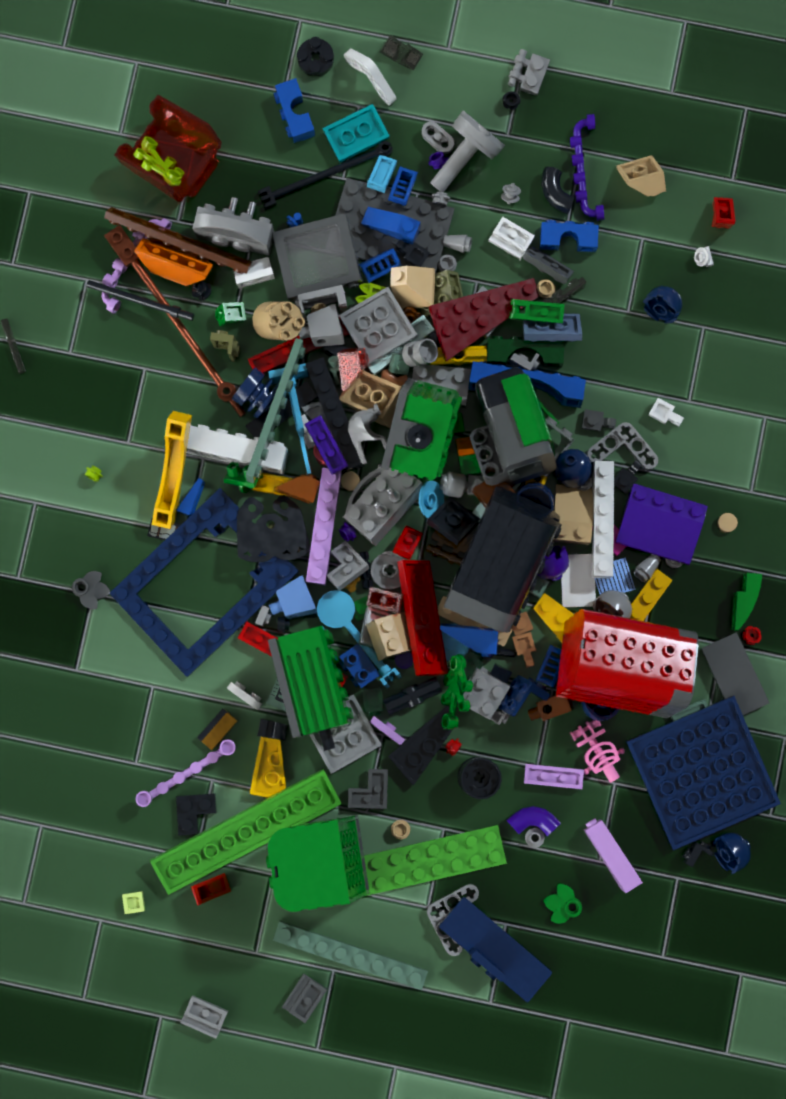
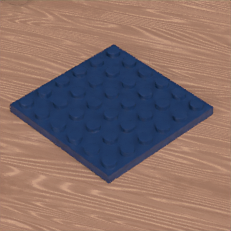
[626,696,781,850]

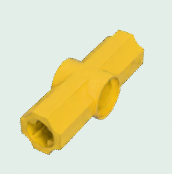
[430,346,487,366]

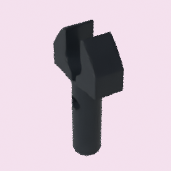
[479,648,516,661]

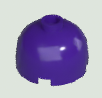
[537,546,569,581]

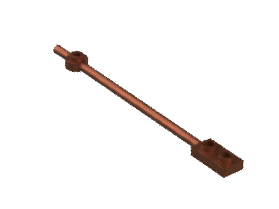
[104,225,246,417]

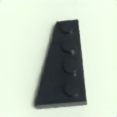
[388,706,459,786]

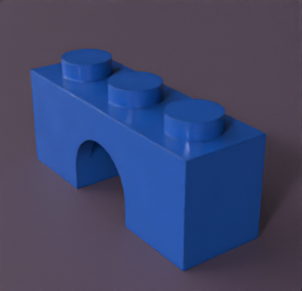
[273,78,315,143]
[539,220,599,252]

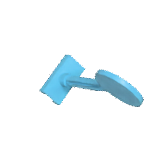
[268,363,312,474]
[317,590,402,689]

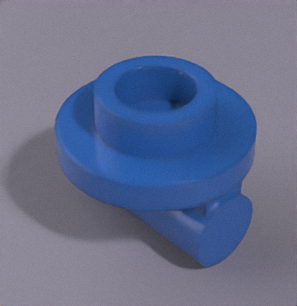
[286,213,303,228]

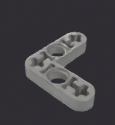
[587,422,658,470]
[427,884,479,956]

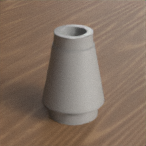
[443,235,472,253]
[634,554,661,582]

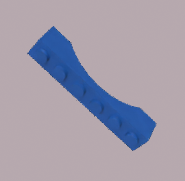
[468,361,586,408]

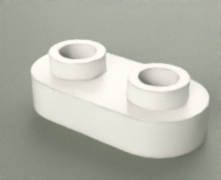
[227,681,262,710]

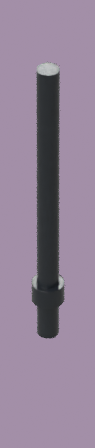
[87,280,195,321]

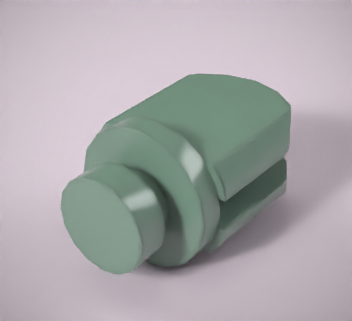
[327,356,347,385]

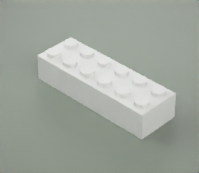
[186,424,289,475]

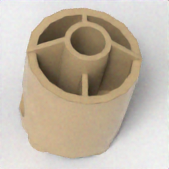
[252,301,305,340]

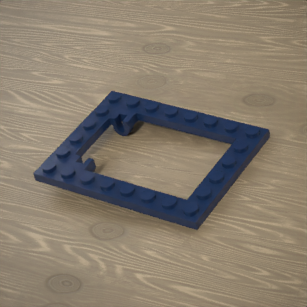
[109,488,299,677]

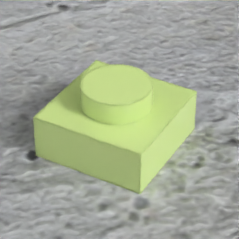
[122,891,145,914]

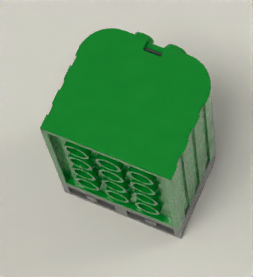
[266,815,370,912]

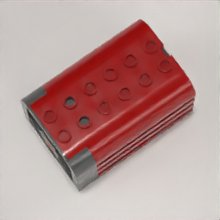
[556,609,699,718]

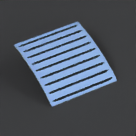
[595,558,636,594]

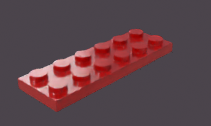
[397,560,448,676]

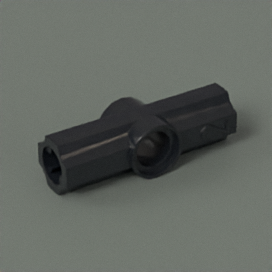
[383,677,443,715]

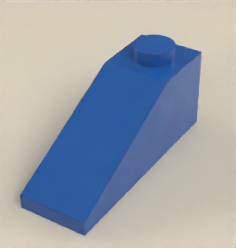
[361,207,421,245]
[440,623,499,657]

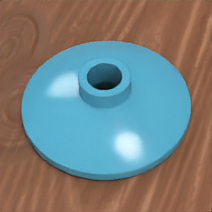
[419,481,444,519]

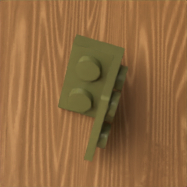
[421,270,463,317]

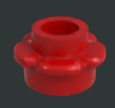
[742,626,761,645]
[445,738,462,756]

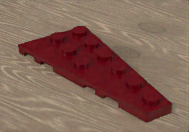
[428,278,539,362]

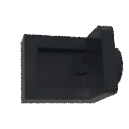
[682,841,714,867]

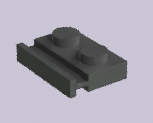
[282,973,327,1023]

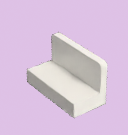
[233,257,275,289]

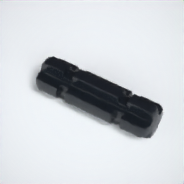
[359,551,373,589]

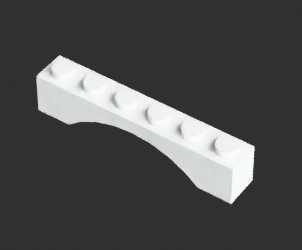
[591,461,614,579]

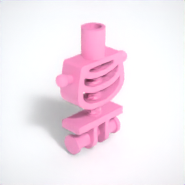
[570,720,625,782]

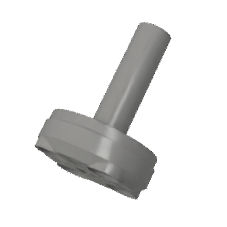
[430,111,505,192]

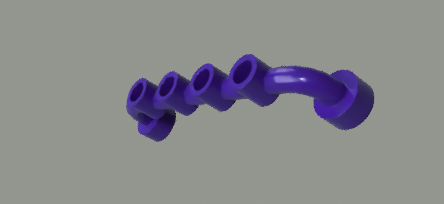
[570,114,605,221]

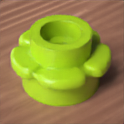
[85,465,103,482]

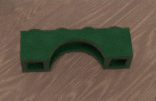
[487,336,564,367]

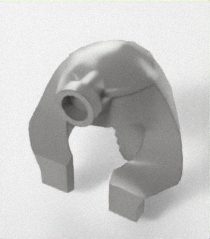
[348,404,387,464]

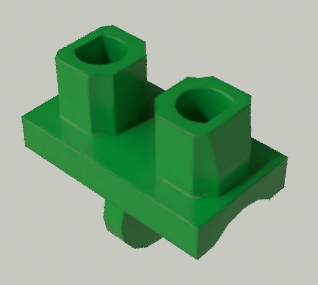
[223,462,263,493]

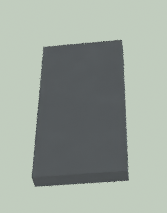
[700,632,769,715]

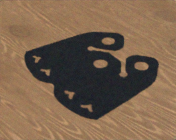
[237,495,310,562]

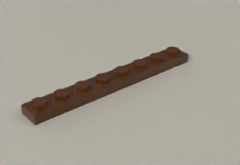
[104,207,252,274]

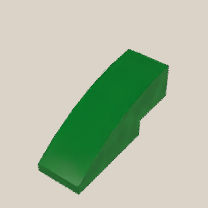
[731,573,763,631]

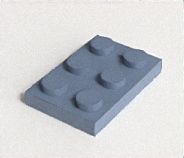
[522,314,582,342]

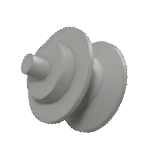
[501,183,521,204]

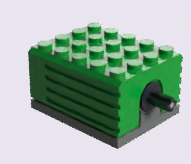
[381,378,462,481]
[268,626,354,751]

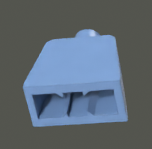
[269,576,317,619]

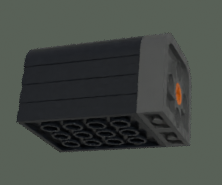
[444,485,562,633]

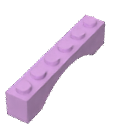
[306,468,342,586]

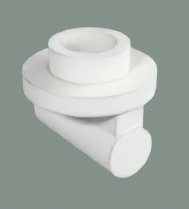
[694,246,714,267]

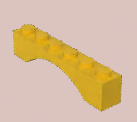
[152,411,192,529]

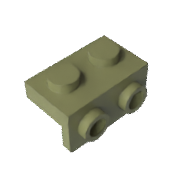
[210,330,240,362]

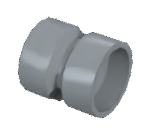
[402,338,438,367]

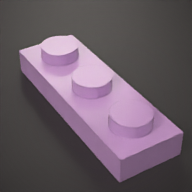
[524,764,584,789]

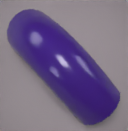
[506,806,561,836]

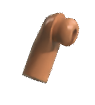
[381,369,407,386]

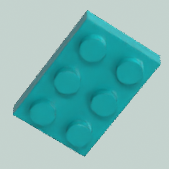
[323,104,390,163]

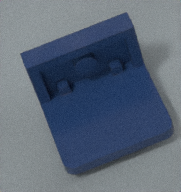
[498,675,550,717]

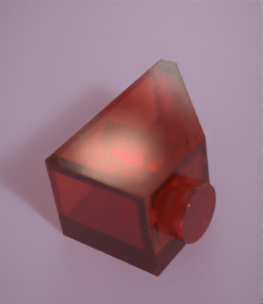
[337,348,369,391]
[366,587,404,614]

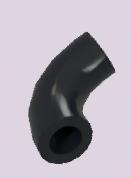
[541,166,574,214]

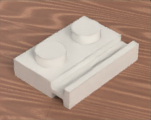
[488,217,535,260]

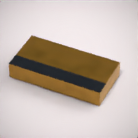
[197,708,237,750]

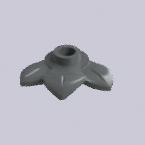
[72,571,110,610]

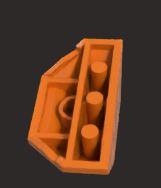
[135,238,213,286]

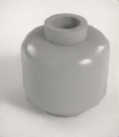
[440,471,469,498]

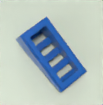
[388,167,418,206]
[359,248,402,283]
[176,478,205,517]
[535,645,561,688]

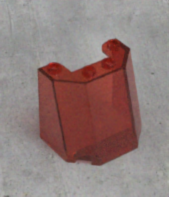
[114,95,222,202]

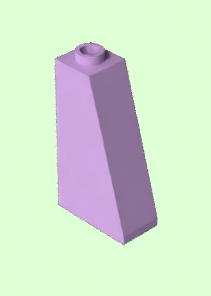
[583,818,643,893]

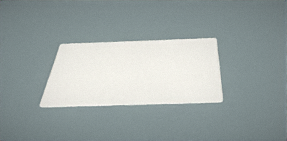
[561,554,596,607]

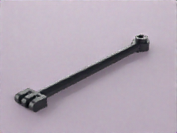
[258,141,393,209]

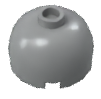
[593,590,632,618]

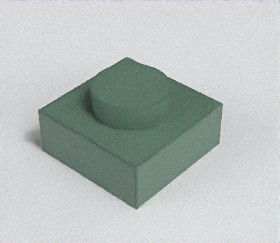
[388,352,410,375]

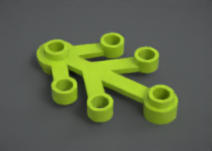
[133,136,185,187]

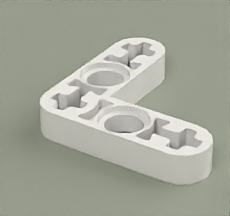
[344,48,397,106]

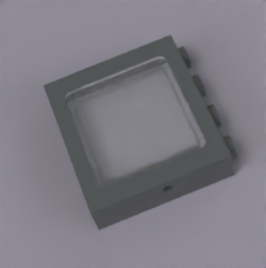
[272,213,363,303]

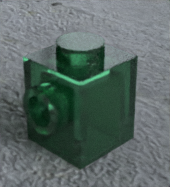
[464,651,484,680]

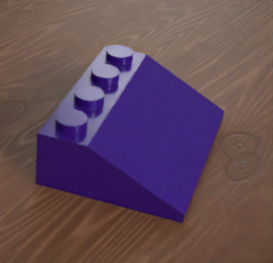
[615,484,708,565]

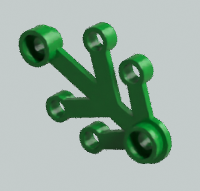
[441,654,473,730]

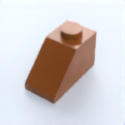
[274,473,320,504]

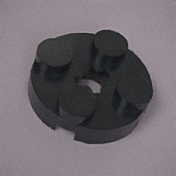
[297,37,334,76]

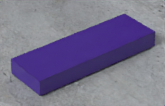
[304,415,349,475]

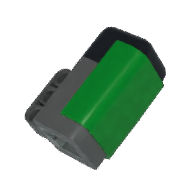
[470,367,556,486]

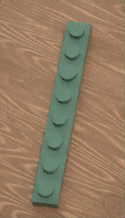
[246,338,306,483]
[273,921,428,990]

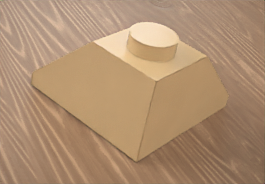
[616,155,666,197]
[390,266,435,310]

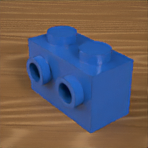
[339,644,381,689]

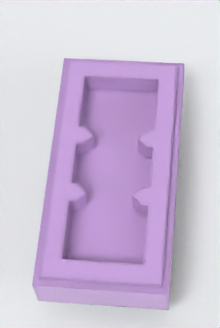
[370,716,405,745]

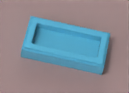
[367,155,397,193]

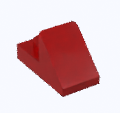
[712,197,735,228]
[392,525,423,560]
[191,873,231,905]

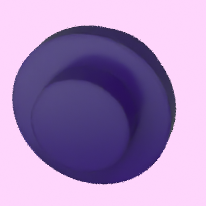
[395,652,413,669]

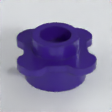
[428,152,449,169]
[339,522,356,542]

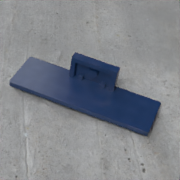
[439,897,552,1002]

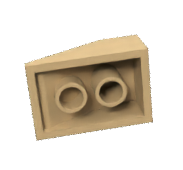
[339,368,402,428]
[553,484,593,545]
[366,612,412,661]

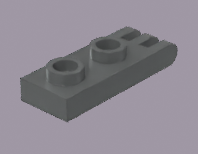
[523,246,574,284]

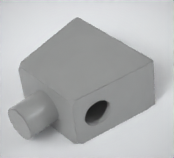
[299,304,345,347]

